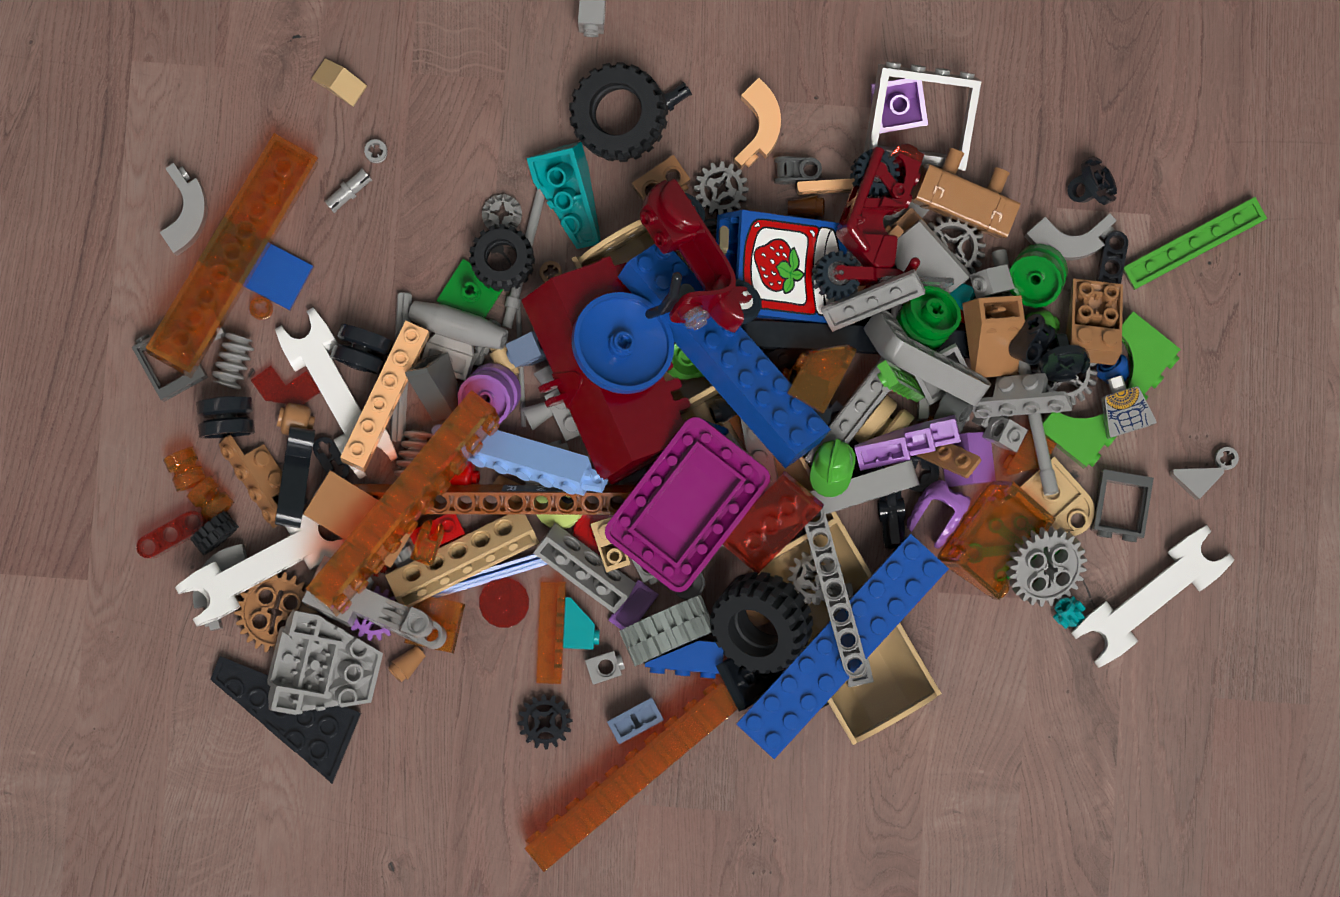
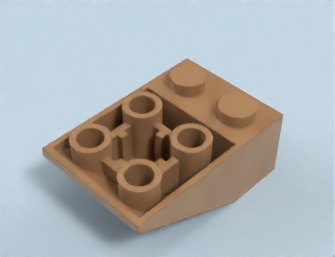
[1066,279,1123,365]
[962,295,1025,378]

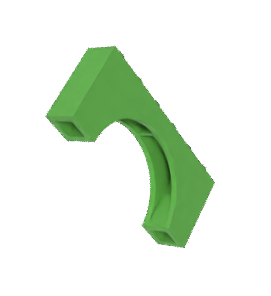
[1043,312,1181,469]

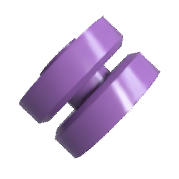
[458,363,521,427]

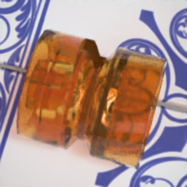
[163,446,207,492]
[186,476,235,521]

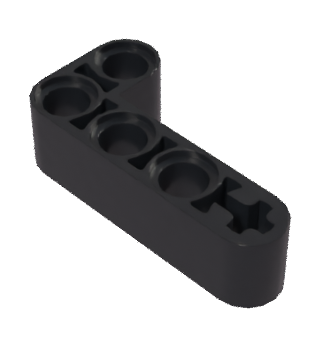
[275,426,315,528]

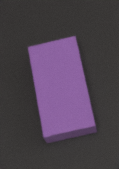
[608,580,659,630]

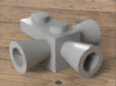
[522,365,580,442]

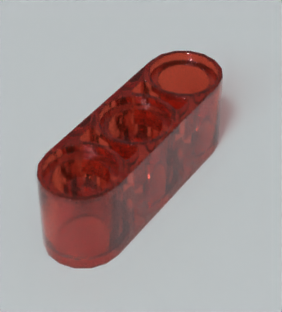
[136,511,207,559]

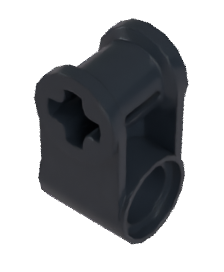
[1009,314,1056,365]

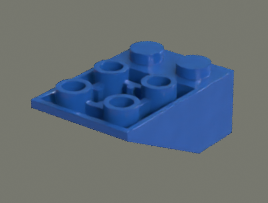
[645,641,724,679]

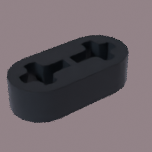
[313,437,350,479]

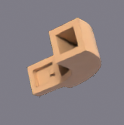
[734,78,781,169]

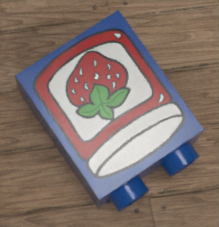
[716,210,849,324]

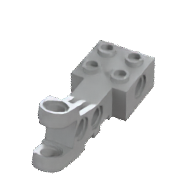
[302,555,447,649]

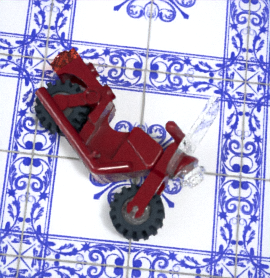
[811,144,954,310]

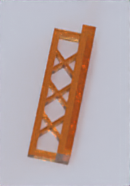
[536,582,566,684]

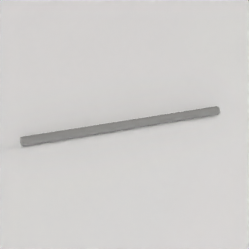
[516,307,526,427]

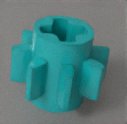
[1053,596,1086,629]

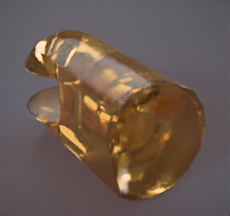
[410,519,445,566]

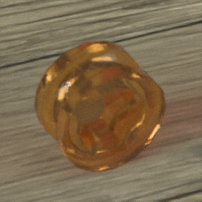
[249,297,273,320]

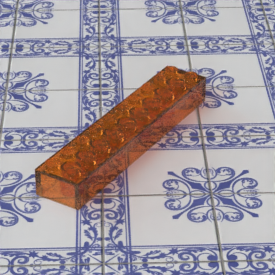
[146,133,318,378]
[306,390,500,617]
[524,682,737,872]

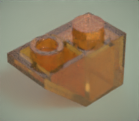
[1002,429,1056,477]

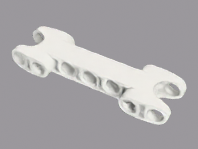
[275,308,398,479]
[175,515,350,626]
[1071,525,1234,668]

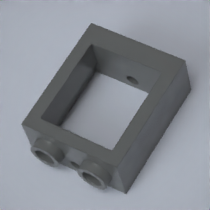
[132,322,208,402]
[1091,469,1154,542]

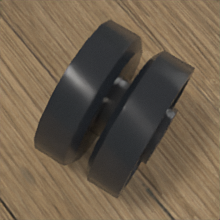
[330,323,394,375]
[196,396,255,439]

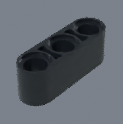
[1096,231,1128,284]

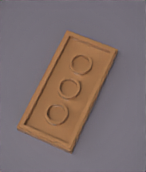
[303,471,417,568]

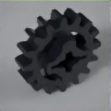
[517,694,573,750]

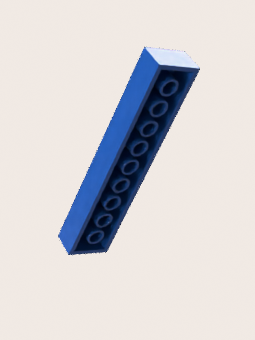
[618,244,831,469]
[736,534,949,759]

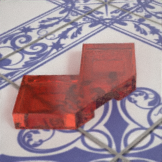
[251,366,321,405]

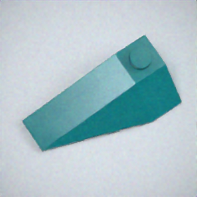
[526,141,601,249]

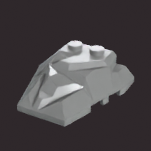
[267,610,383,715]

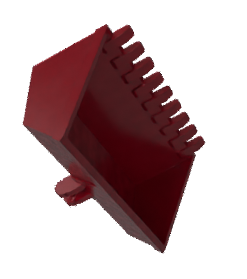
[521,256,693,485]

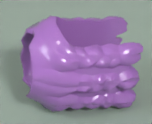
[907,480,971,549]

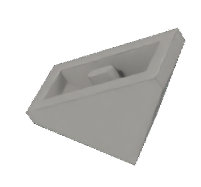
[1170,468,1224,500]

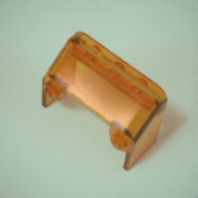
[781,344,857,414]

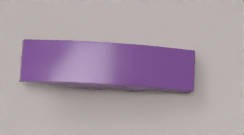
[854,415,961,471]

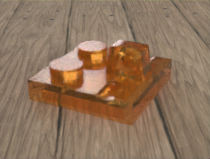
[404,597,465,654]

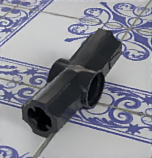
[878,491,906,549]

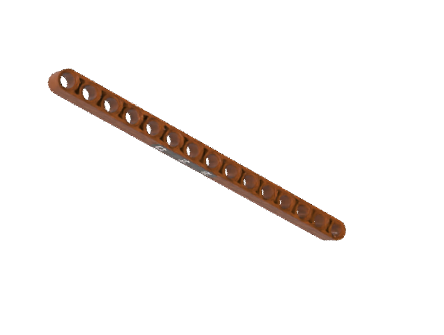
[353,484,637,515]

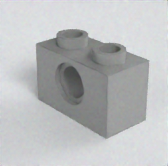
[578,0,606,37]

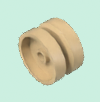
[853,395,914,443]

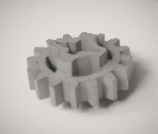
[694,161,749,215]
[787,551,843,605]

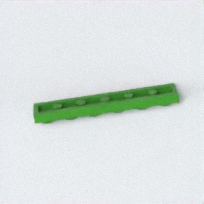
[1123,197,1267,290]
[877,360,925,402]

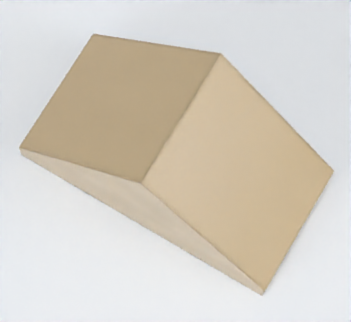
[312,58,367,107]

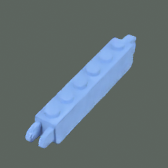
[431,419,608,496]

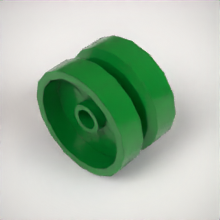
[1009,244,1068,308]
[896,286,961,351]

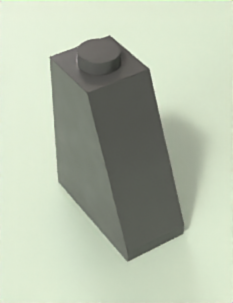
[405,353,462,423]

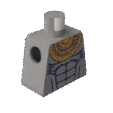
[1101,376,1157,439]

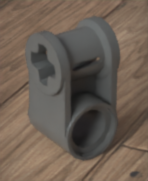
[774,156,822,185]
[933,392,973,433]

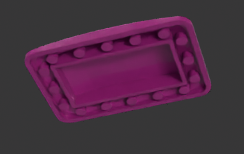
[605,417,771,592]

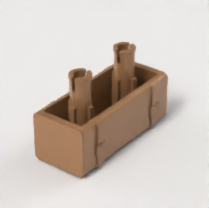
[910,148,1021,238]

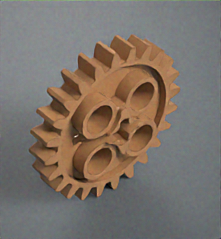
[234,572,318,653]

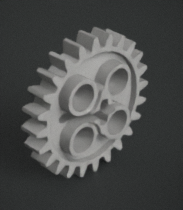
[1006,526,1087,607]

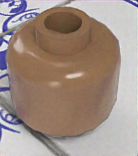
[277,403,315,435]

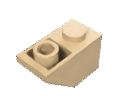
[591,517,631,572]

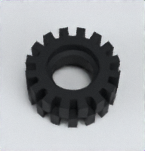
[190,511,239,555]

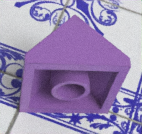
[871,78,928,134]
[943,432,996,488]

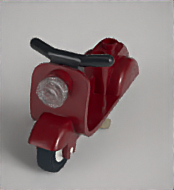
[640,179,762,333]

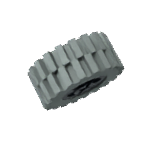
[619,595,712,666]

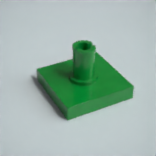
[436,259,504,319]

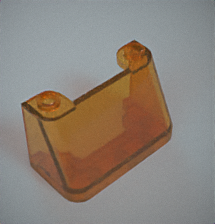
[937,481,1056,600]

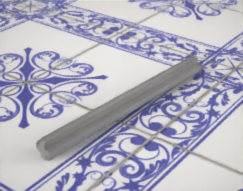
[390,292,412,442]

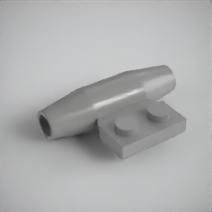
[408,301,508,381]

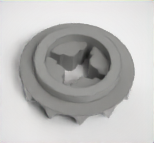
[482,194,522,230]

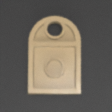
[1016,457,1095,536]

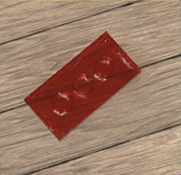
[722,471,824,574]

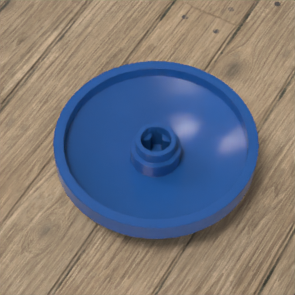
[572,292,674,394]

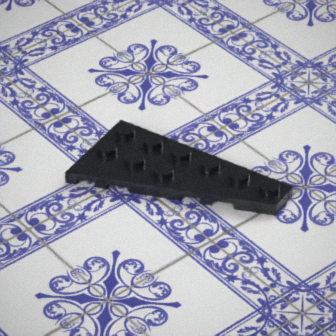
[210,656,362,784]

